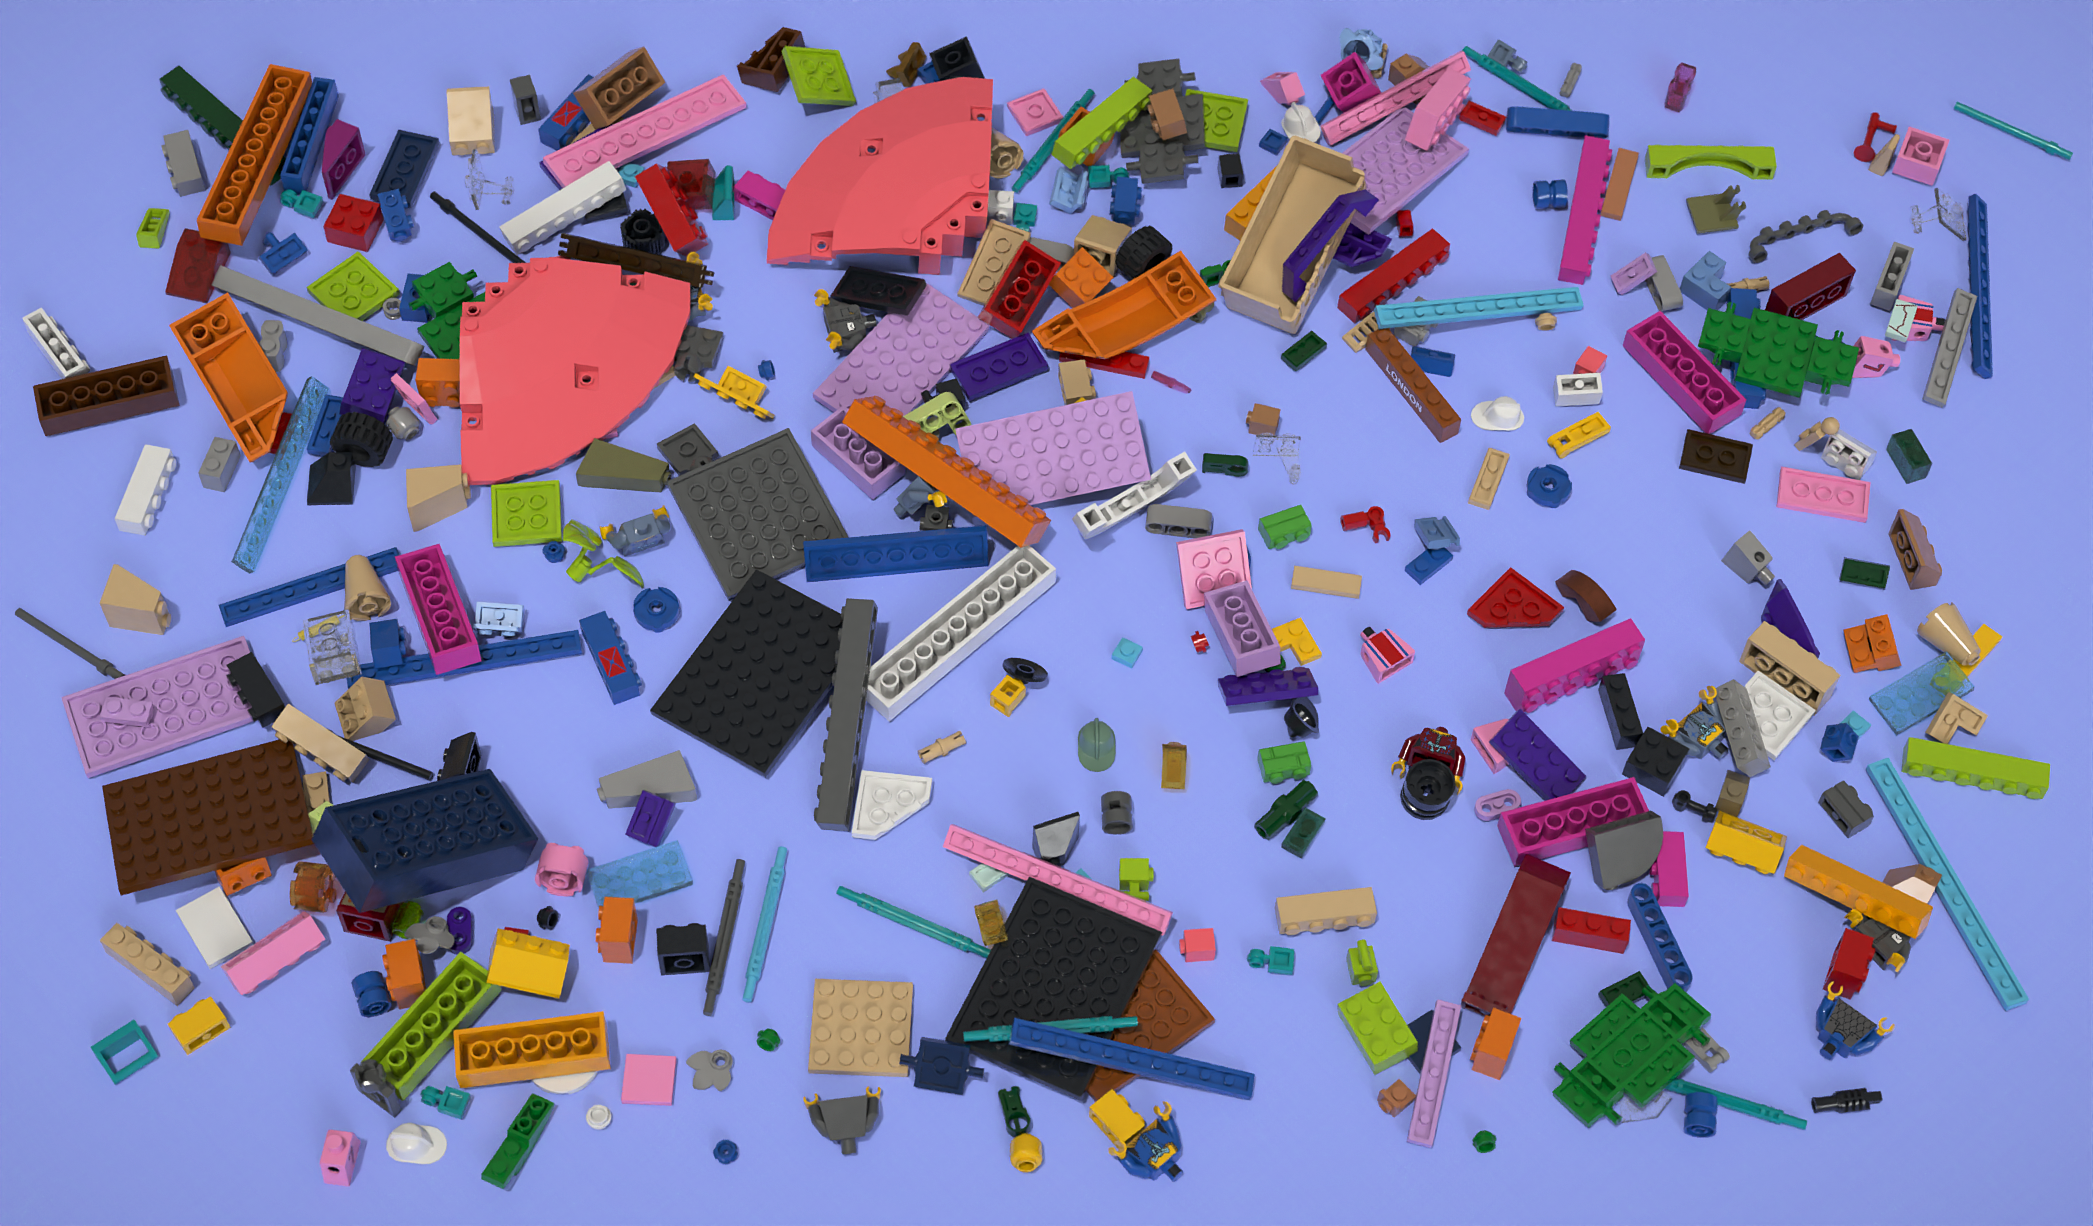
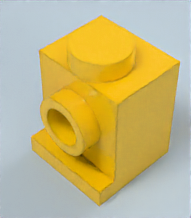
[990,675,1026,718]

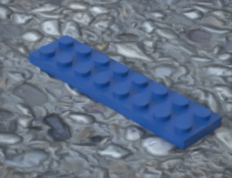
[803,525,988,582]

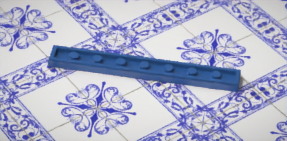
[218,547,399,627]

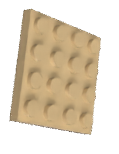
[808,979,913,1077]

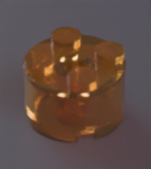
[290,861,337,913]

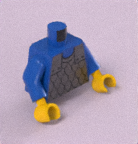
[1816,981,1895,1060]

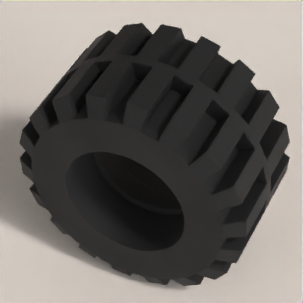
[1115,225,1173,280]
[330,412,393,467]

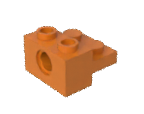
[1843,614,1902,673]

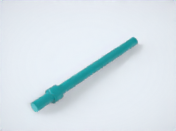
[1953,101,2073,160]

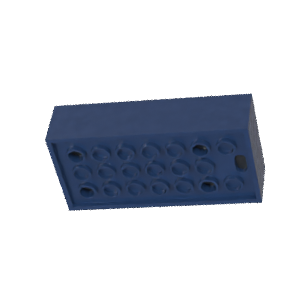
[312,769,539,913]

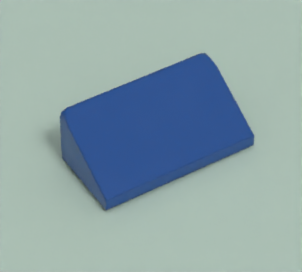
[1411,346,1455,377]

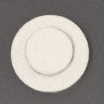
[586,1105,611,1130]

